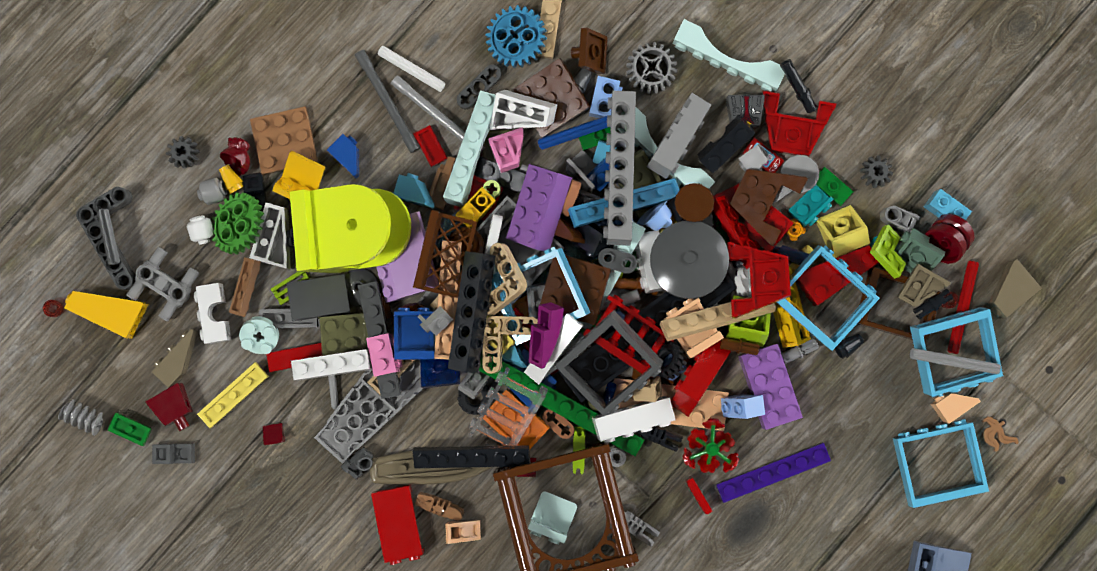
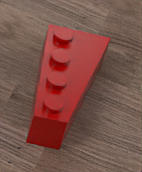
[796,245,879,306]
[671,337,731,417]

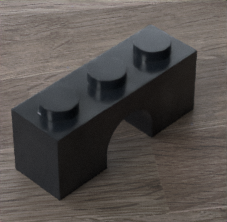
[697,114,755,173]

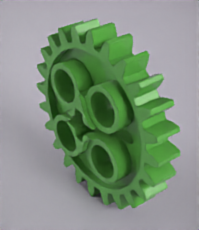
[212,192,264,255]

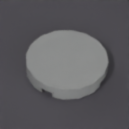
[781,154,819,193]

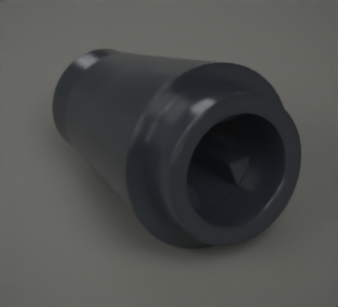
[834,334,864,359]

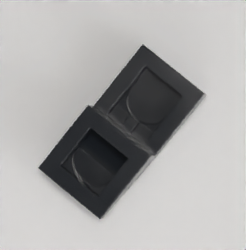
[243,173,267,212]

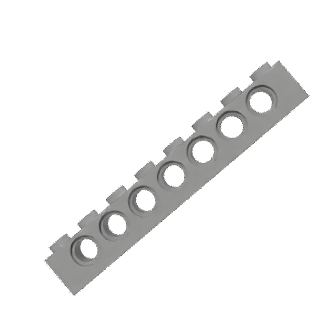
[603,91,636,246]

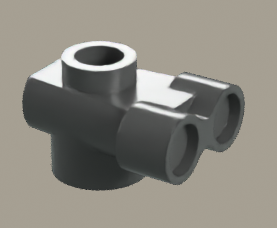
[341,447,374,480]

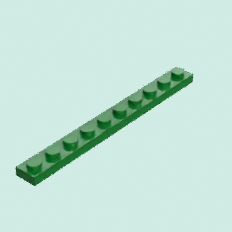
[479,350,644,457]

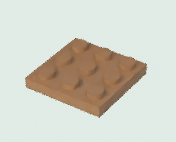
[250,106,319,175]

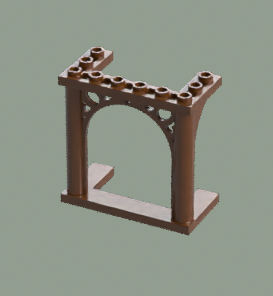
[493,441,639,571]

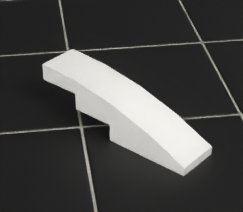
[524,313,584,385]

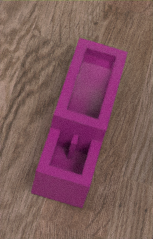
[529,302,564,369]

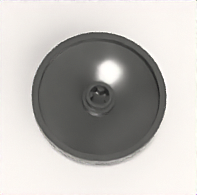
[650,221,729,299]

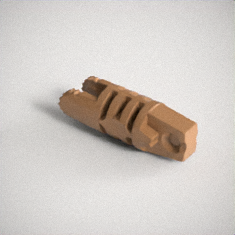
[415,492,464,521]

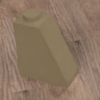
[988,259,1042,318]

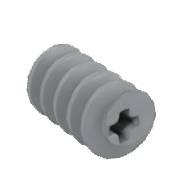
[58,399,103,436]

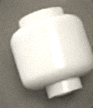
[187,215,214,245]

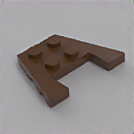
[730,169,809,246]

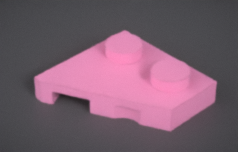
[488,127,524,173]

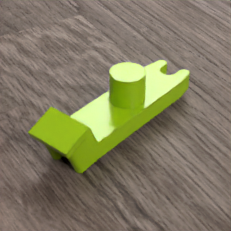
[573,427,586,474]

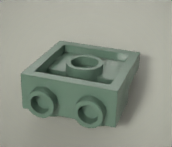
[894,228,945,273]

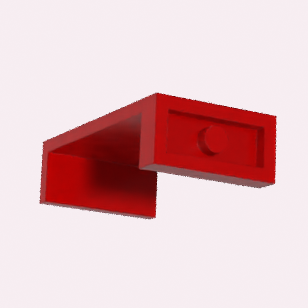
[371,485,424,565]

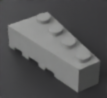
[647,93,711,179]

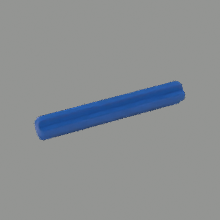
[538,116,608,150]

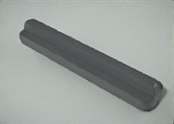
[97,208,120,265]

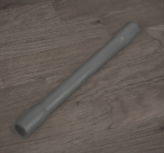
[355,50,420,153]

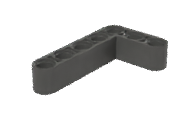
[76,187,135,290]

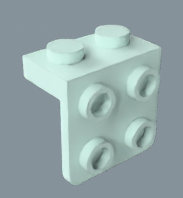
[528,491,577,545]

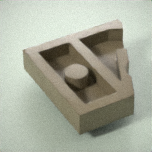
[897,264,950,307]

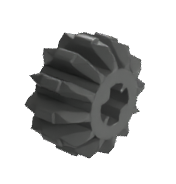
[166,136,200,169]
[860,156,893,188]

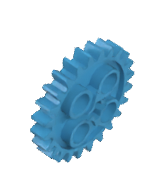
[485,5,547,68]

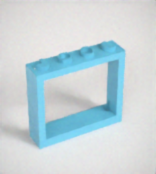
[777,245,880,351]
[491,247,591,346]
[910,307,1003,397]
[893,419,989,508]

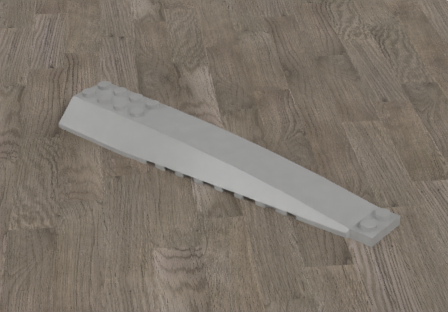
[314,196,564,464]

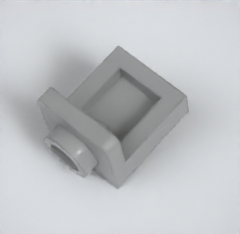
[417,306,453,336]

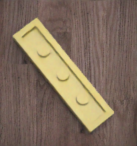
[197,362,269,428]

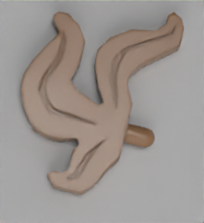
[982,416,1019,452]

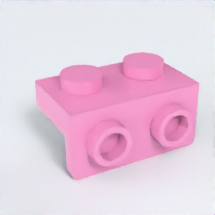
[366,333,402,377]

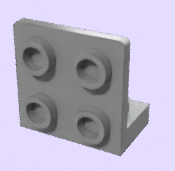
[566,150,597,194]

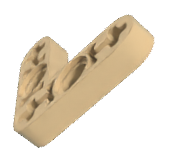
[487,243,527,316]
[482,316,538,374]

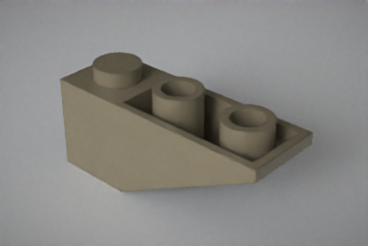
[152,329,198,388]

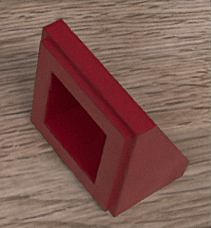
[263,423,285,446]

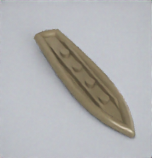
[370,446,491,485]

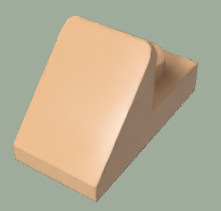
[445,520,481,544]

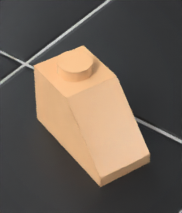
[931,393,981,424]

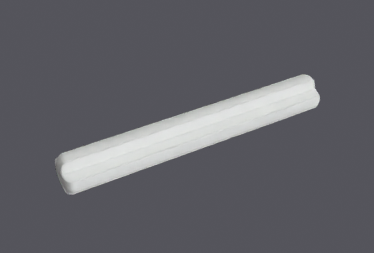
[378,46,445,92]

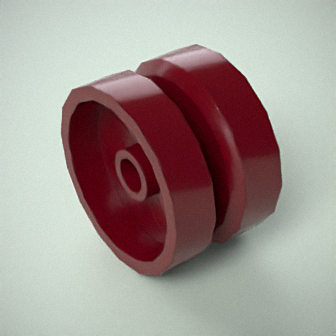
[925,214,975,264]

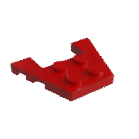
[762,91,836,156]
[727,242,791,319]

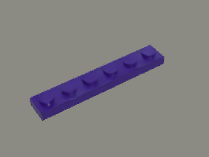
[716,442,831,503]

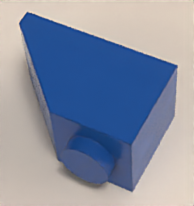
[327,134,359,179]

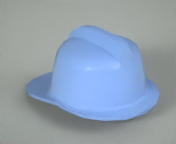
[637,201,672,231]

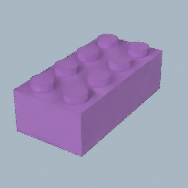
[506,164,572,251]
[738,344,803,430]

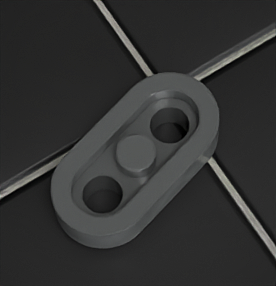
[598,248,637,273]

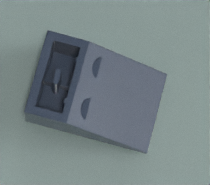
[908,541,972,571]

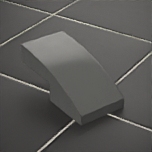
[152,444,195,464]

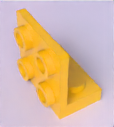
[272,151,325,199]

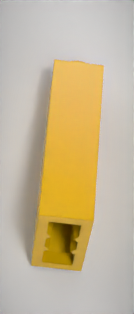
[64,291,149,339]

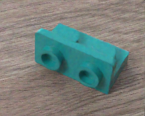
[788,185,833,227]

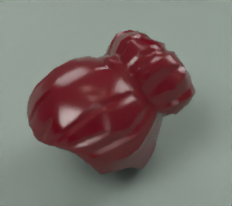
[220,137,250,176]

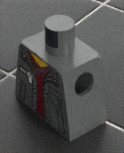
[726,95,764,139]

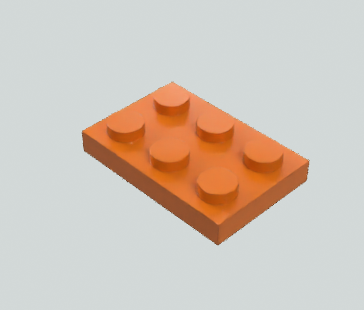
[481,388,550,450]

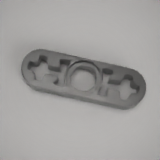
[457,65,501,110]

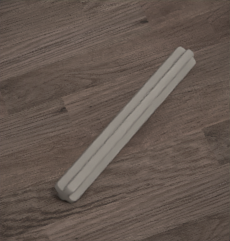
[910,348,1001,374]

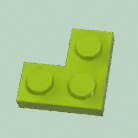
[870,224,906,279]

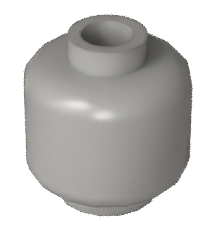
[197,178,228,205]

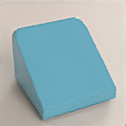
[592,140,617,164]

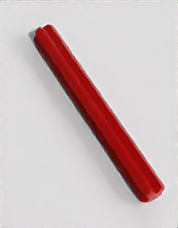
[947,261,979,354]

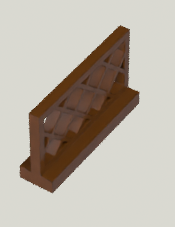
[413,210,477,298]

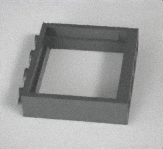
[555,310,663,416]

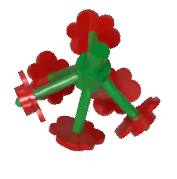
[683,418,739,473]

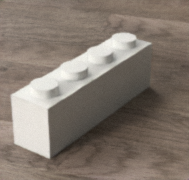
[291,349,372,380]
[592,396,675,443]

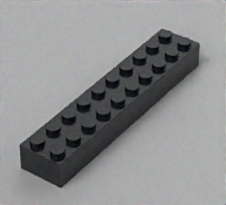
[558,273,737,403]

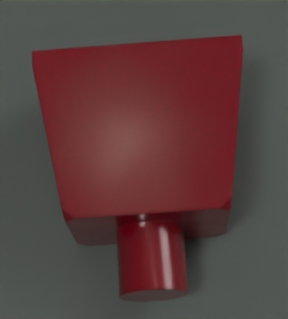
[145,383,193,432]

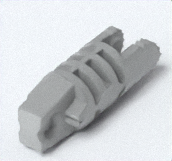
[624,510,660,547]

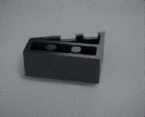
[561,215,614,258]

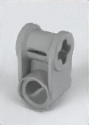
[880,206,920,233]

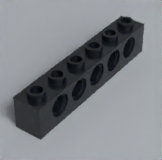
[448,251,496,373]

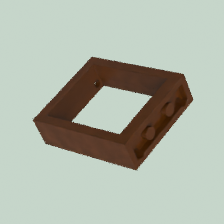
[857,267,941,342]

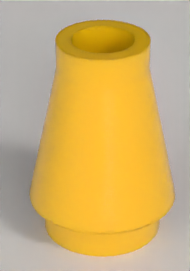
[219,164,243,194]

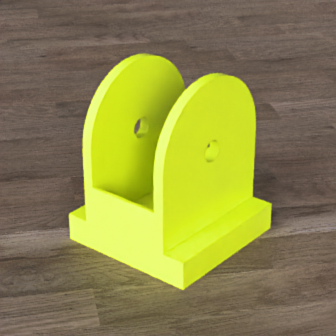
[290,184,412,273]

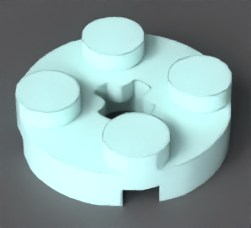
[239,316,279,354]

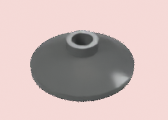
[345,269,377,307]

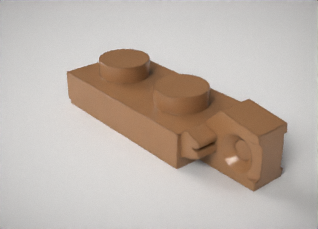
[429,156,456,210]

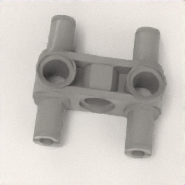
[126,247,200,321]

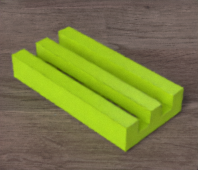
[271,271,310,305]

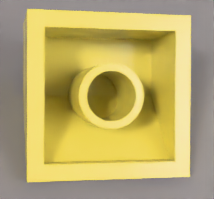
[816,205,870,258]

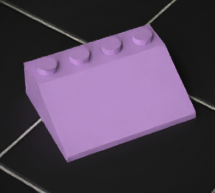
[377,211,439,303]

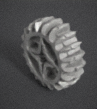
[626,42,677,94]

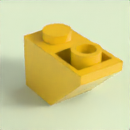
[455,187,496,228]

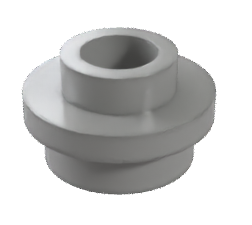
[609,447,626,467]

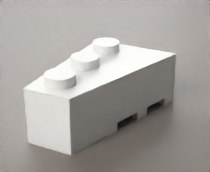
[489,90,557,130]
[249,203,291,270]

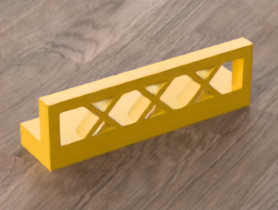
[773,266,811,348]

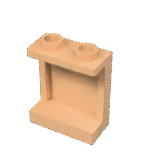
[664,298,724,359]

